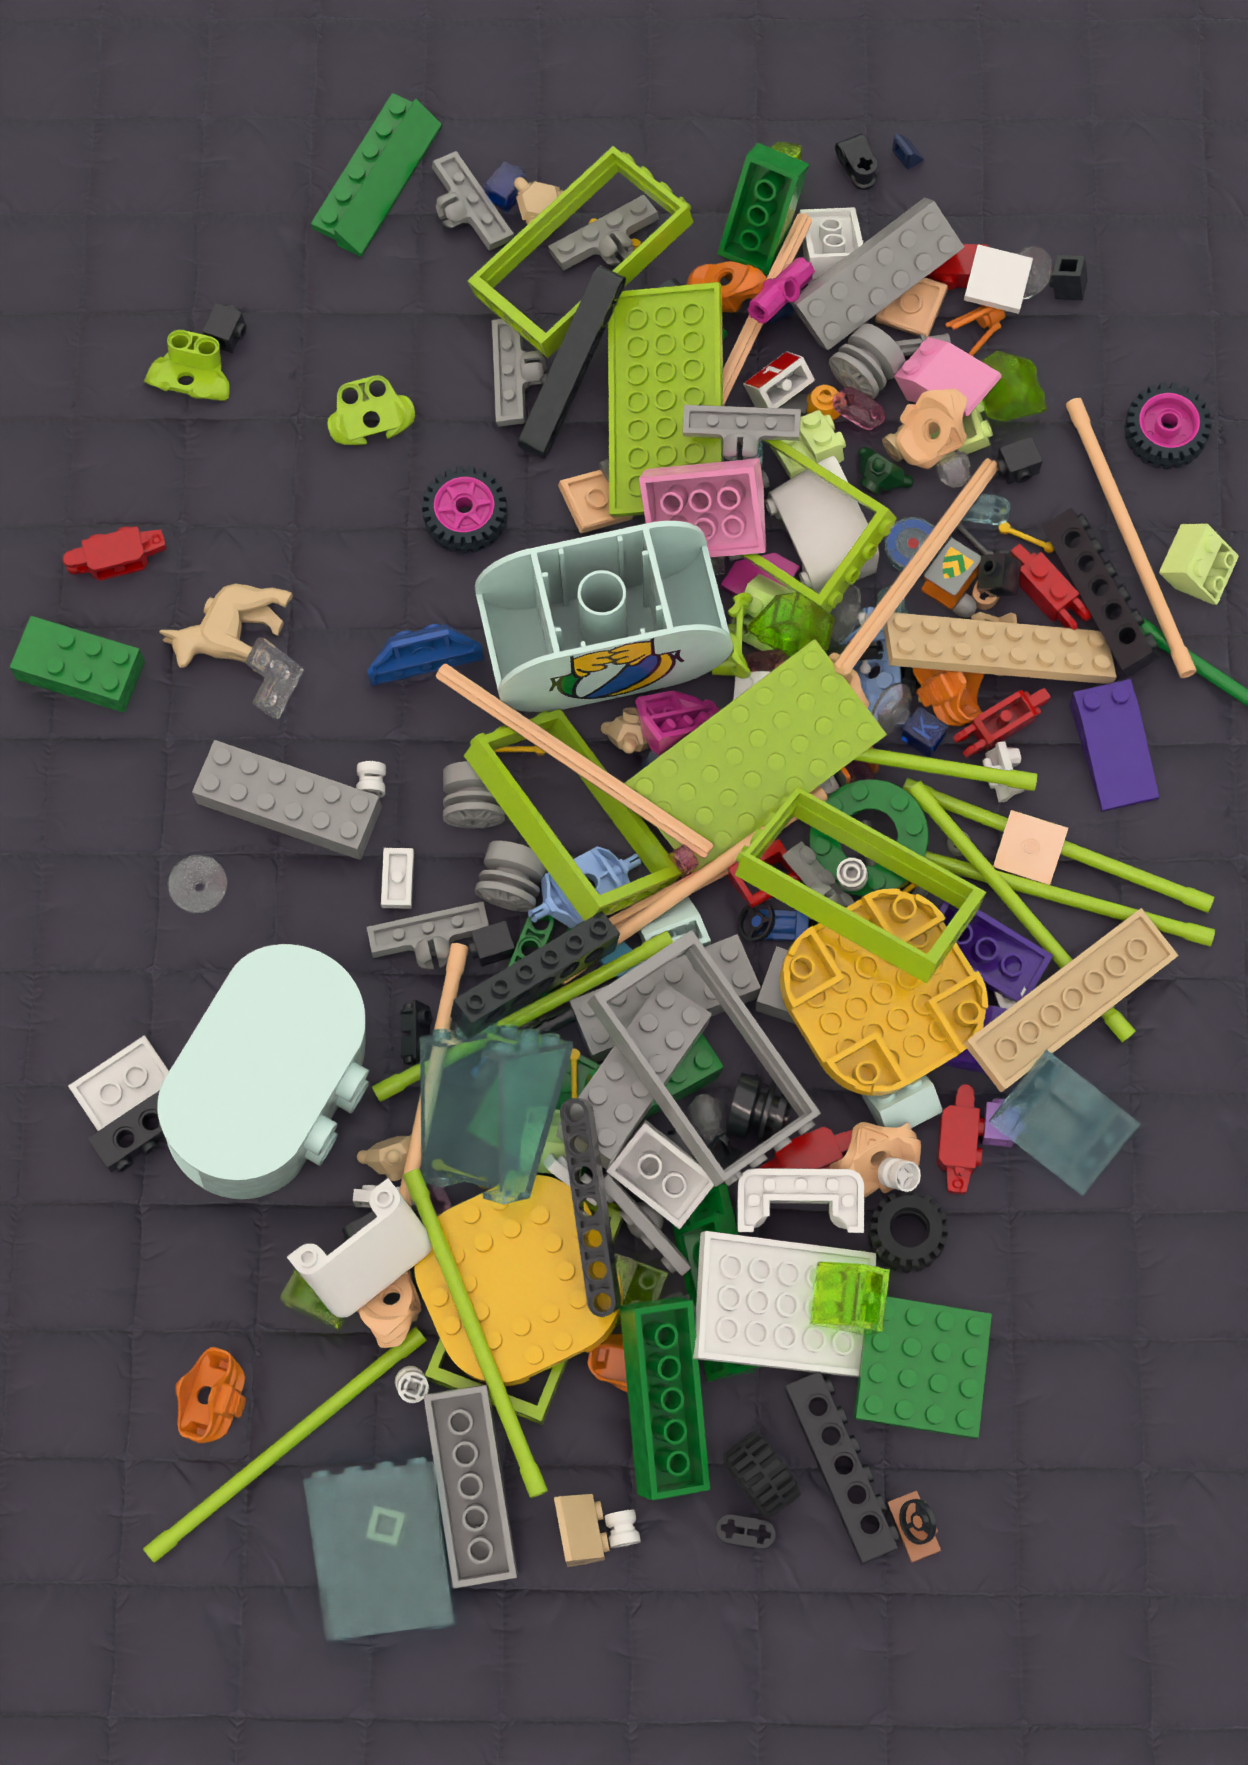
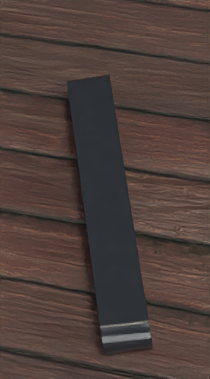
[518,265,626,459]
[560,1098,621,1317]

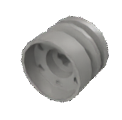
[829,323,906,401]
[443,761,505,829]
[475,841,547,912]

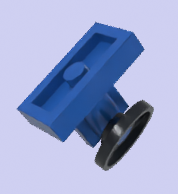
[738,902,809,942]

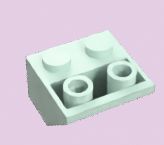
[638,897,711,959]
[861,1075,943,1128]

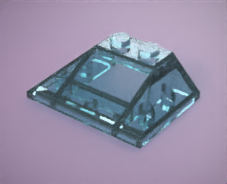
[989,1049,1140,1195]

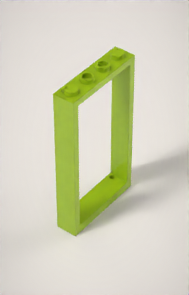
[468,146,694,358]
[739,440,897,614]
[464,709,682,921]
[735,787,986,984]
[425,1168,624,1425]

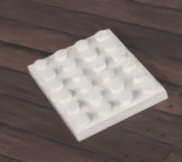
[693,1231,876,1377]

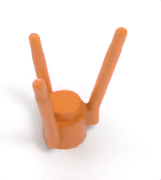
[945,305,1005,356]

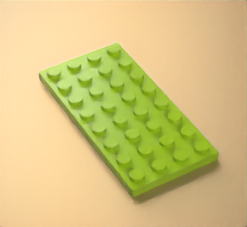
[608,282,724,517]
[624,639,887,873]

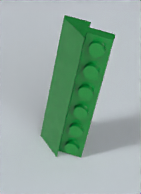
[311,93,442,257]
[672,1184,761,1382]

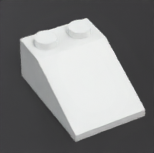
[800,207,863,285]
[606,1120,714,1229]

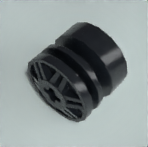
[726,1072,792,1144]

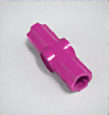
[747,257,815,323]

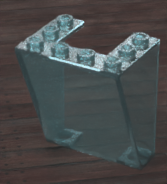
[420,1022,573,1204]
[304,1457,456,1643]

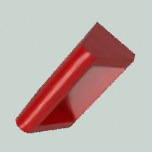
[728,839,802,908]

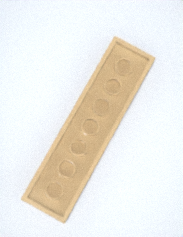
[883,612,1117,684]
[963,908,1179,1092]

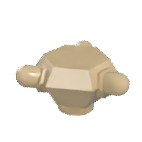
[514,177,564,224]
[601,707,650,754]
[357,1134,412,1181]

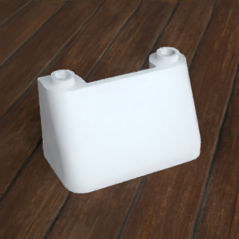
[765,456,879,594]
[737,1168,864,1233]
[287,1178,432,1318]

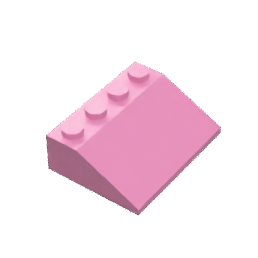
[639,458,766,557]

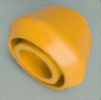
[807,385,844,420]

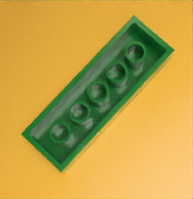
[620,1297,710,1500]

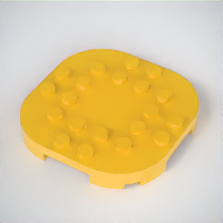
[779,888,988,1096]
[414,1175,623,1386]

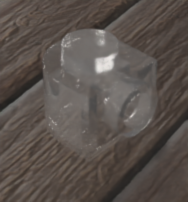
[935,449,971,488]

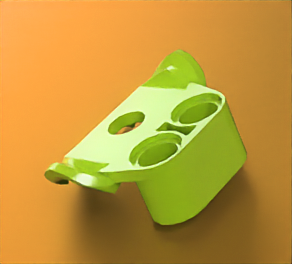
[144,330,230,401]
[328,375,415,445]
[712,593,753,679]

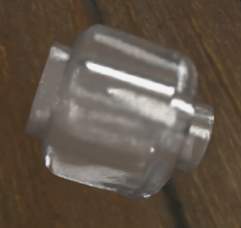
[686,1094,728,1142]

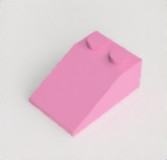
[894,337,1002,416]

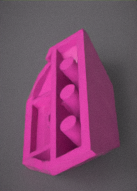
[635,690,720,756]

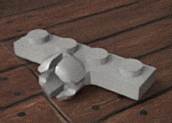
[432,151,514,251]
[548,195,659,271]
[492,319,547,427]
[683,405,801,461]
[782,841,854,920]
[367,901,489,970]
[603,1173,691,1276]

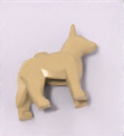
[159,584,293,673]

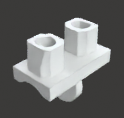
[982,741,1025,802]

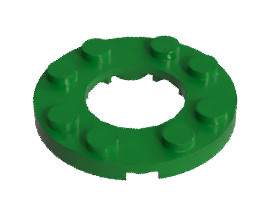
[810,779,929,897]

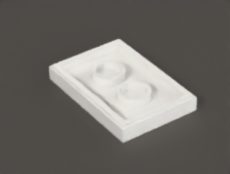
[68,1035,169,1131]

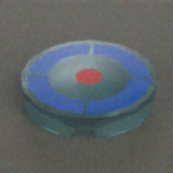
[884,517,941,572]

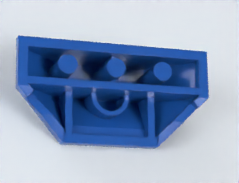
[367,624,484,686]

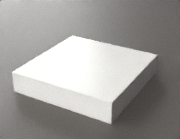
[964,245,1033,314]

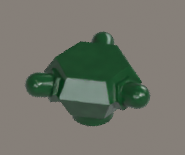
[858,447,914,495]

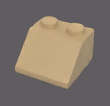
[554,1494,610,1567]

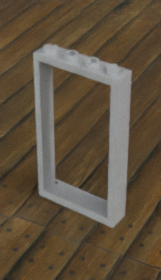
[587,930,821,1187]

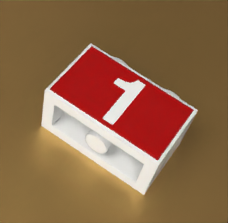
[743,351,815,408]

